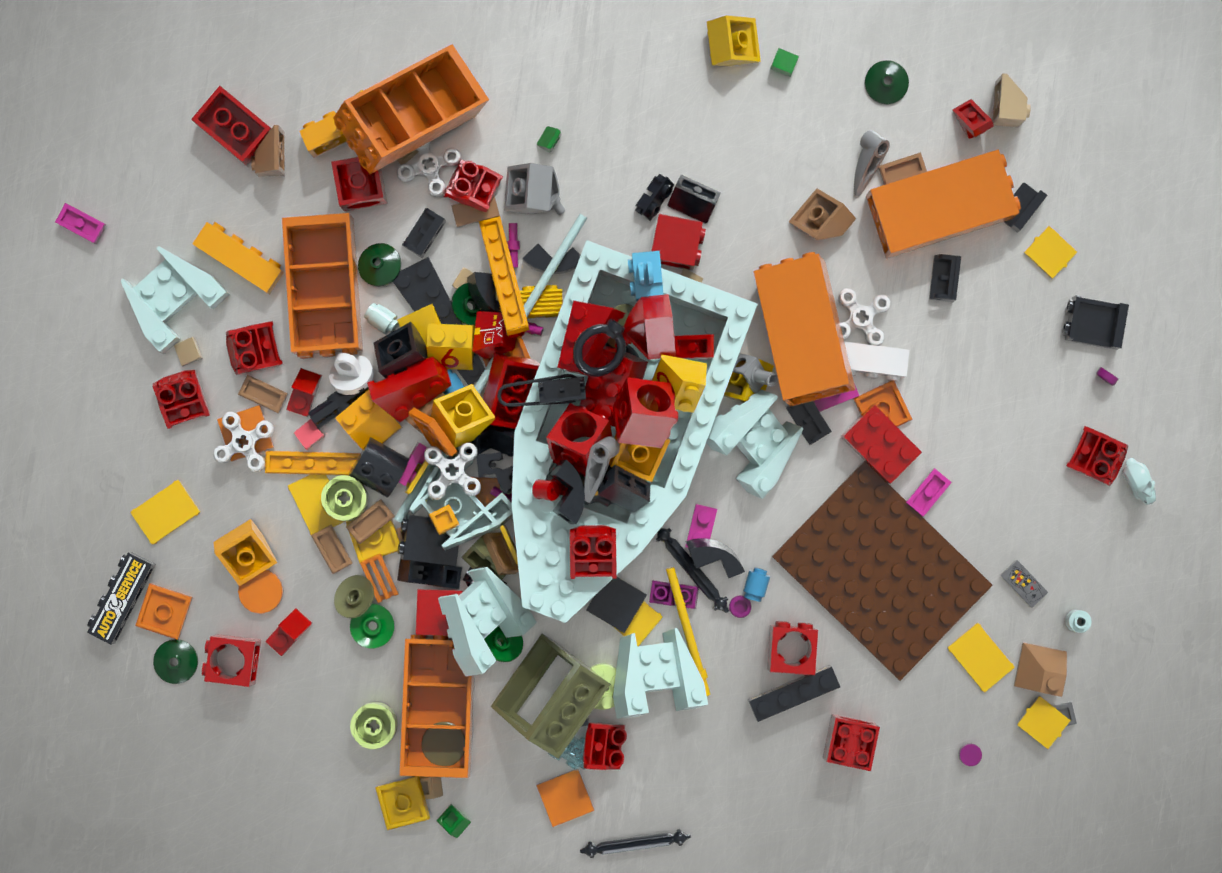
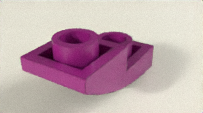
[649,580,699,609]

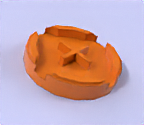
[238,570,284,614]

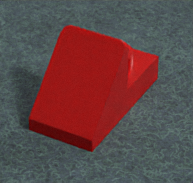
[952,99,994,139]
[674,334,714,360]
[286,368,322,417]
[265,608,312,656]

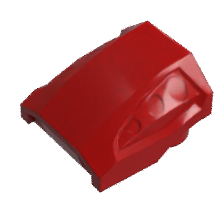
[443,159,503,212]
[226,321,283,375]
[152,370,210,429]
[1066,426,1128,486]
[570,525,617,579]
[583,723,627,770]

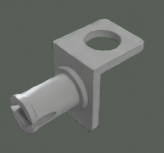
[732,353,778,393]

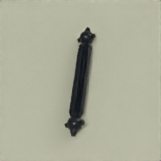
[656,528,729,613]
[580,829,691,858]

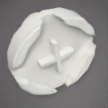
[329,353,374,395]

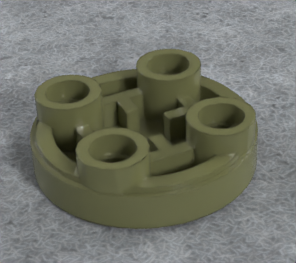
[422,722,465,766]

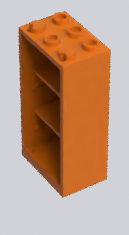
[333,44,489,174]
[866,149,1021,259]
[282,213,363,359]
[753,252,856,406]
[400,635,474,778]

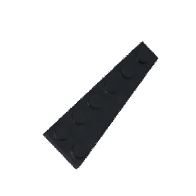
[393,257,485,385]

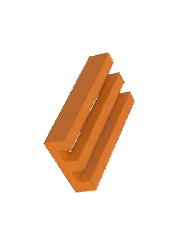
[360,553,398,603]

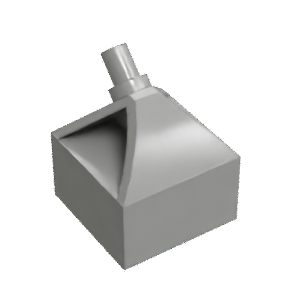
[504,163,565,215]

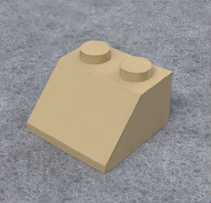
[992,73,1031,127]

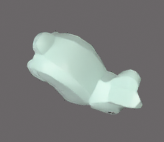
[1122,458,1156,505]

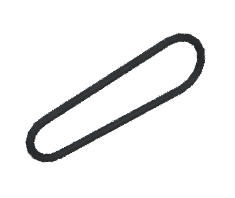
[497,374,577,407]

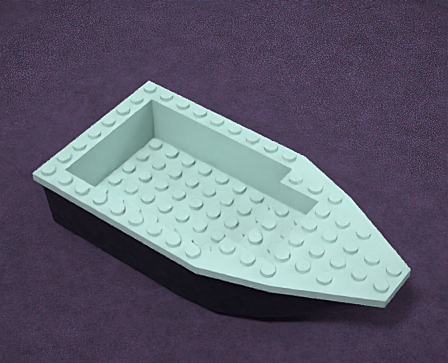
[512,240,757,623]

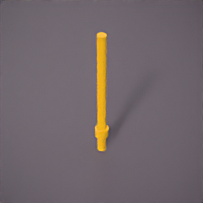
[666,567,711,696]

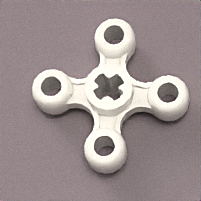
[397,142,461,197]
[838,289,890,346]
[213,412,274,472]
[424,443,481,500]

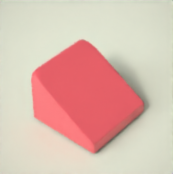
[294,419,325,450]

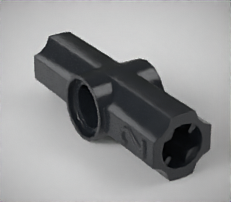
[308,387,369,429]

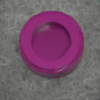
[1096,367,1119,386]
[729,595,752,618]
[959,743,982,766]

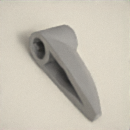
[854,130,890,196]
[584,437,620,503]

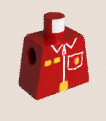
[472,311,525,359]

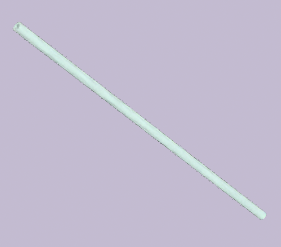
[394,214,587,523]

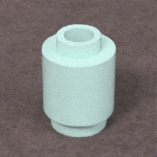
[364,303,398,334]
[1065,610,1092,633]

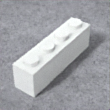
[844,342,910,381]

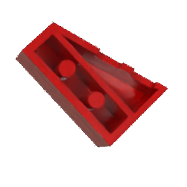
[557,300,626,376]
[367,357,452,422]

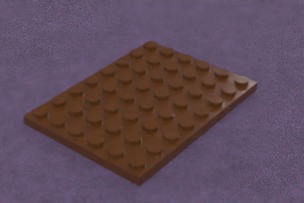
[772,461,993,681]

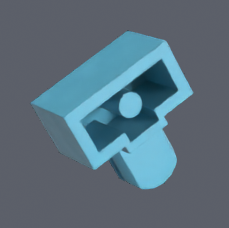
[628,251,663,301]

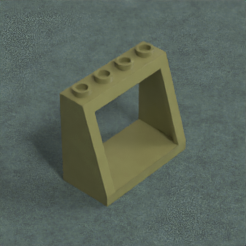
[491,633,611,759]

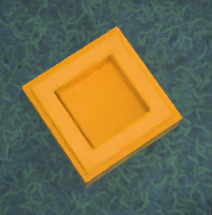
[429,504,459,535]

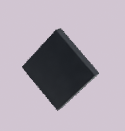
[586,577,647,633]

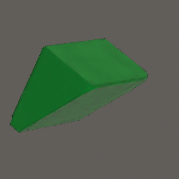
[770,48,799,77]
[537,126,561,153]
[437,804,471,838]

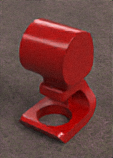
[532,468,568,501]

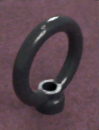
[573,318,626,377]

